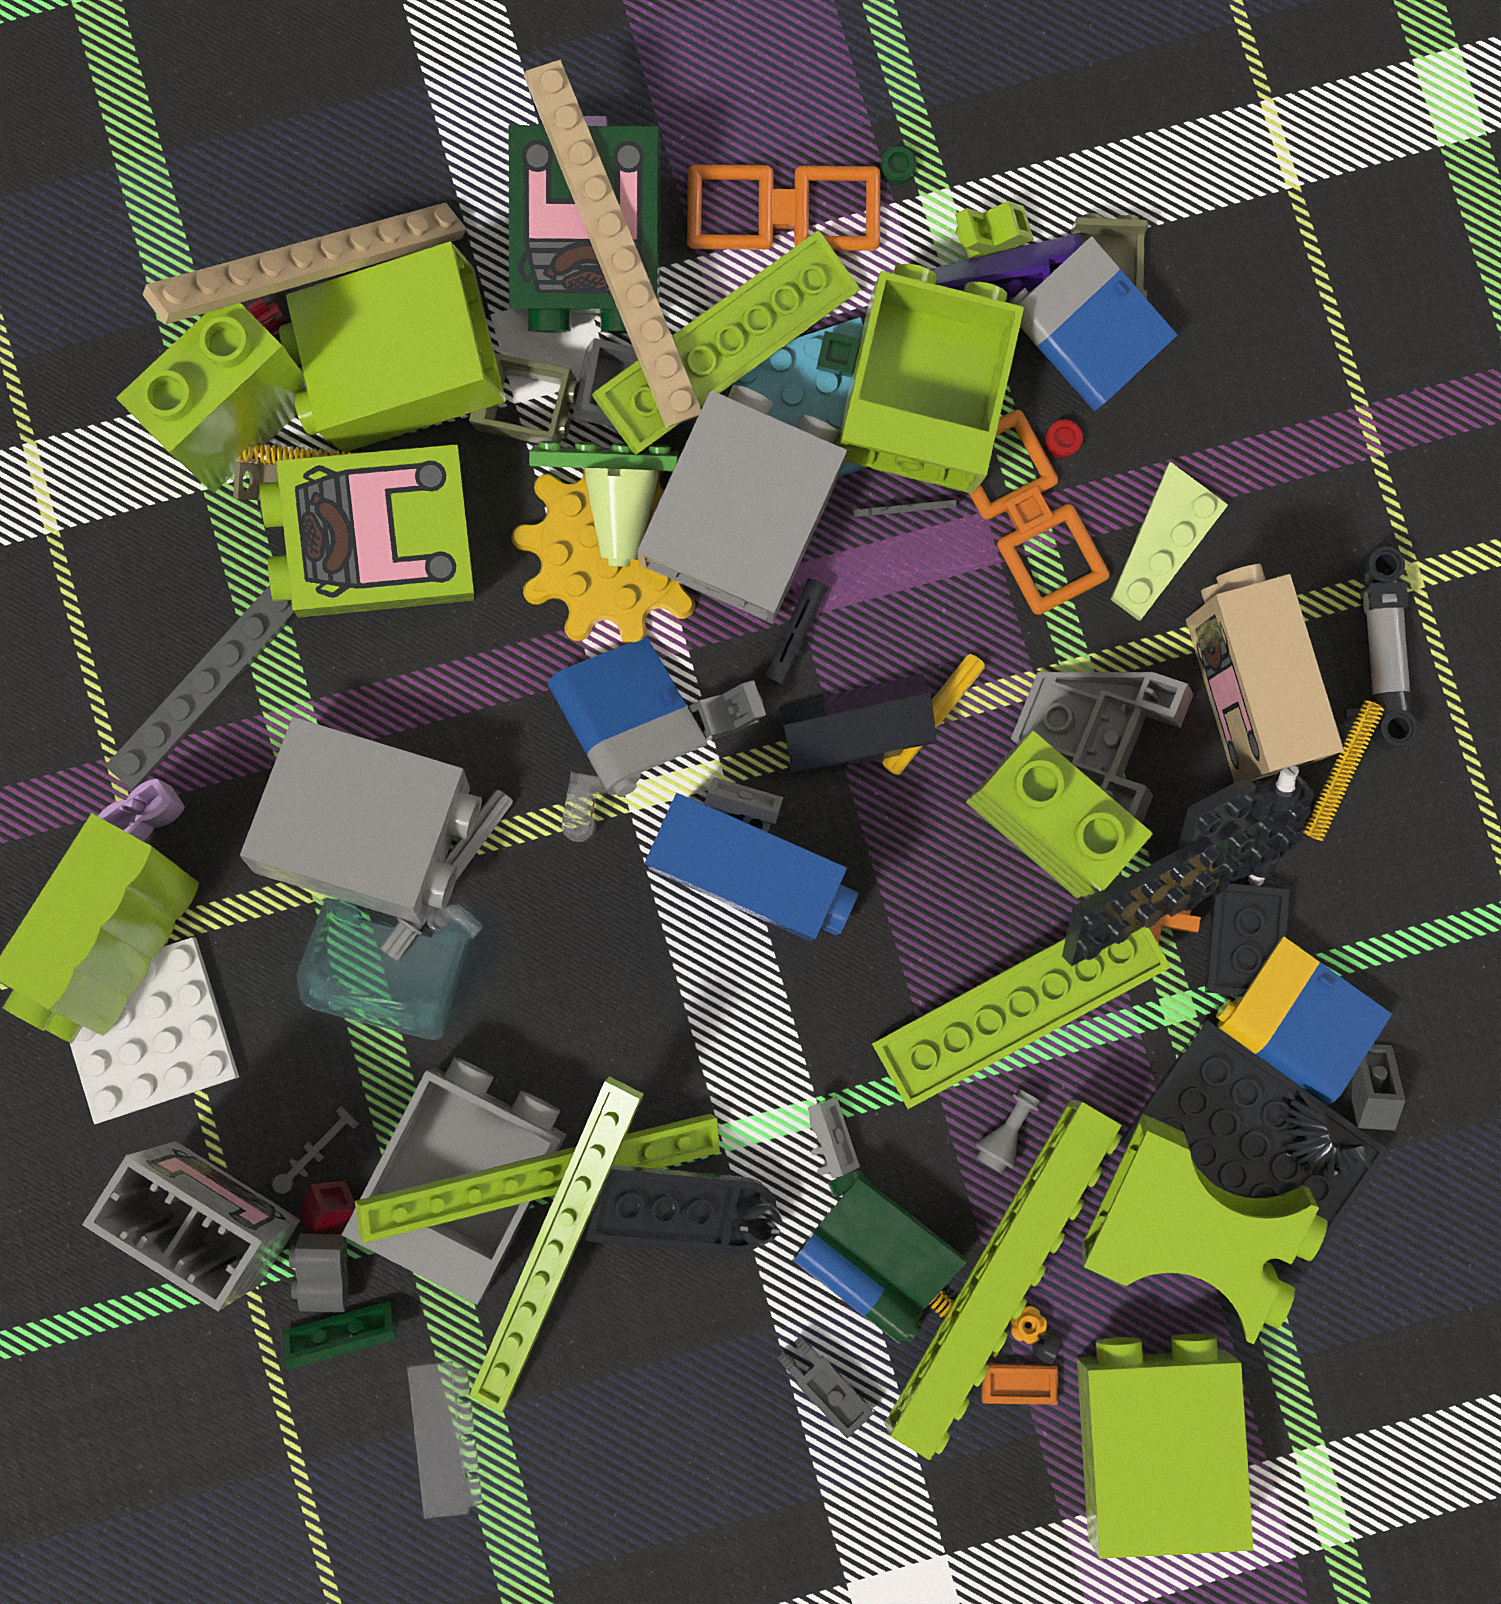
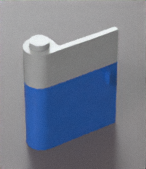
[1008,236,1177,411]

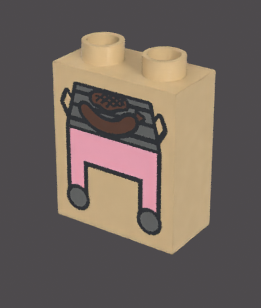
[1186,564,1344,782]

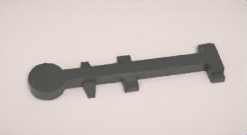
[853,500,956,517]
[273,1106,360,1194]

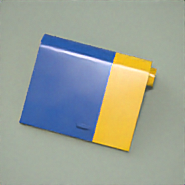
[1216,936,1392,1106]

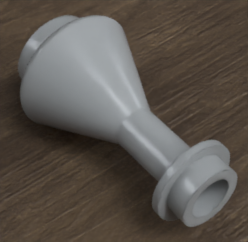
[976,1090,1040,1173]

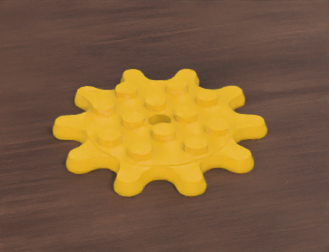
[511,446,695,644]

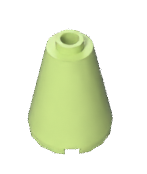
[585,468,659,566]

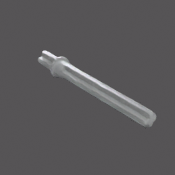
[380,790,513,961]

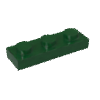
[282,1301,397,1370]

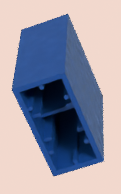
[645,792,859,942]

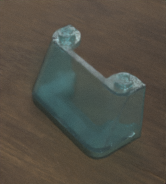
[296,897,469,1040]

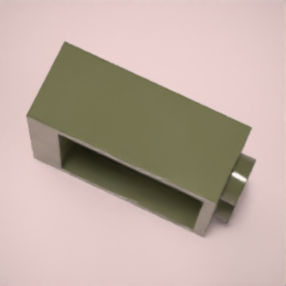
[469,353,579,444]

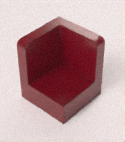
[300,1180,356,1234]

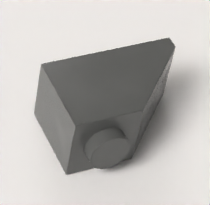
[1352,1044,1406,1130]

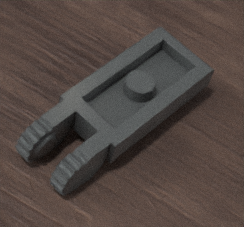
[778,1336,874,1439]

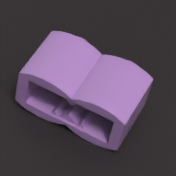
[98,779,185,841]

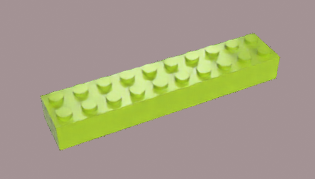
[884,1100,1122,1460]

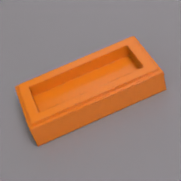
[981,1363,1058,1405]

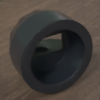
[1032,1332,1062,1365]

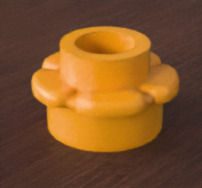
[1010,1306,1047,1344]

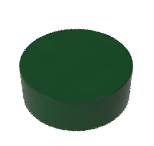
[880,146,917,185]
[828,1170,866,1197]

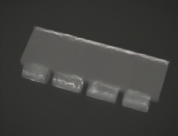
[407,1361,483,1519]

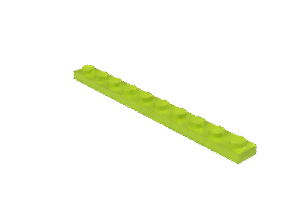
[469,1076,644,1413]
[355,1114,720,1243]

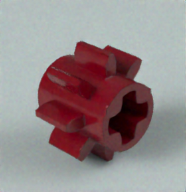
[247,298,288,342]

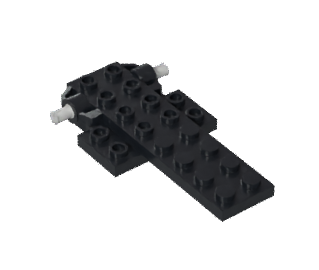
[1062,765,1315,967]

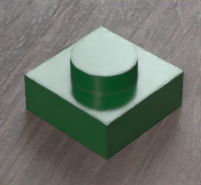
[816,331,860,378]

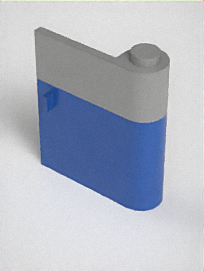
[548,636,707,797]

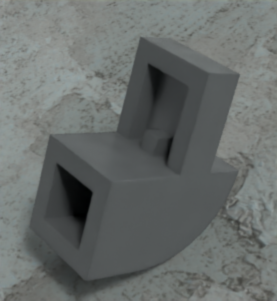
[688,680,766,741]

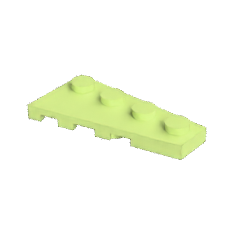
[1111,462,1228,621]

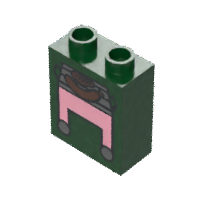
[508,125,661,334]

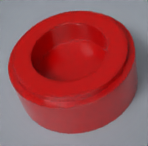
[1045,420,1083,458]

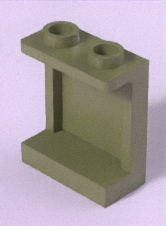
[1071,213,1148,299]

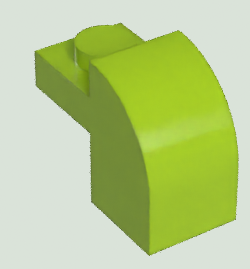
[955,201,1034,259]

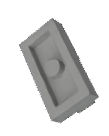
[704,777,783,832]
[807,1096,860,1178]

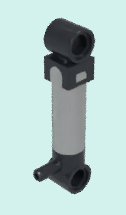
[1344,546,1418,750]

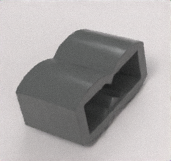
[289,1233,349,1312]

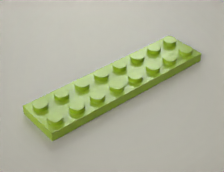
[592,230,861,455]
[872,927,1171,1109]

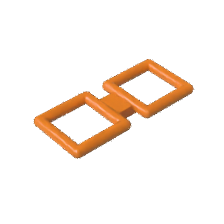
[687,165,880,251]
[969,410,1110,615]

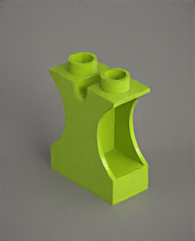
[1081,1114,1327,1344]

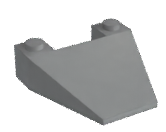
[1011,672,1193,823]

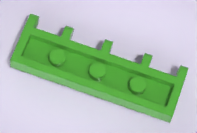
[529,440,679,471]

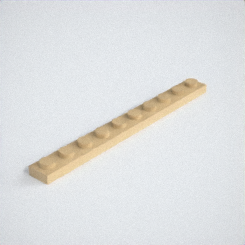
[524,60,701,428]
[143,203,466,324]

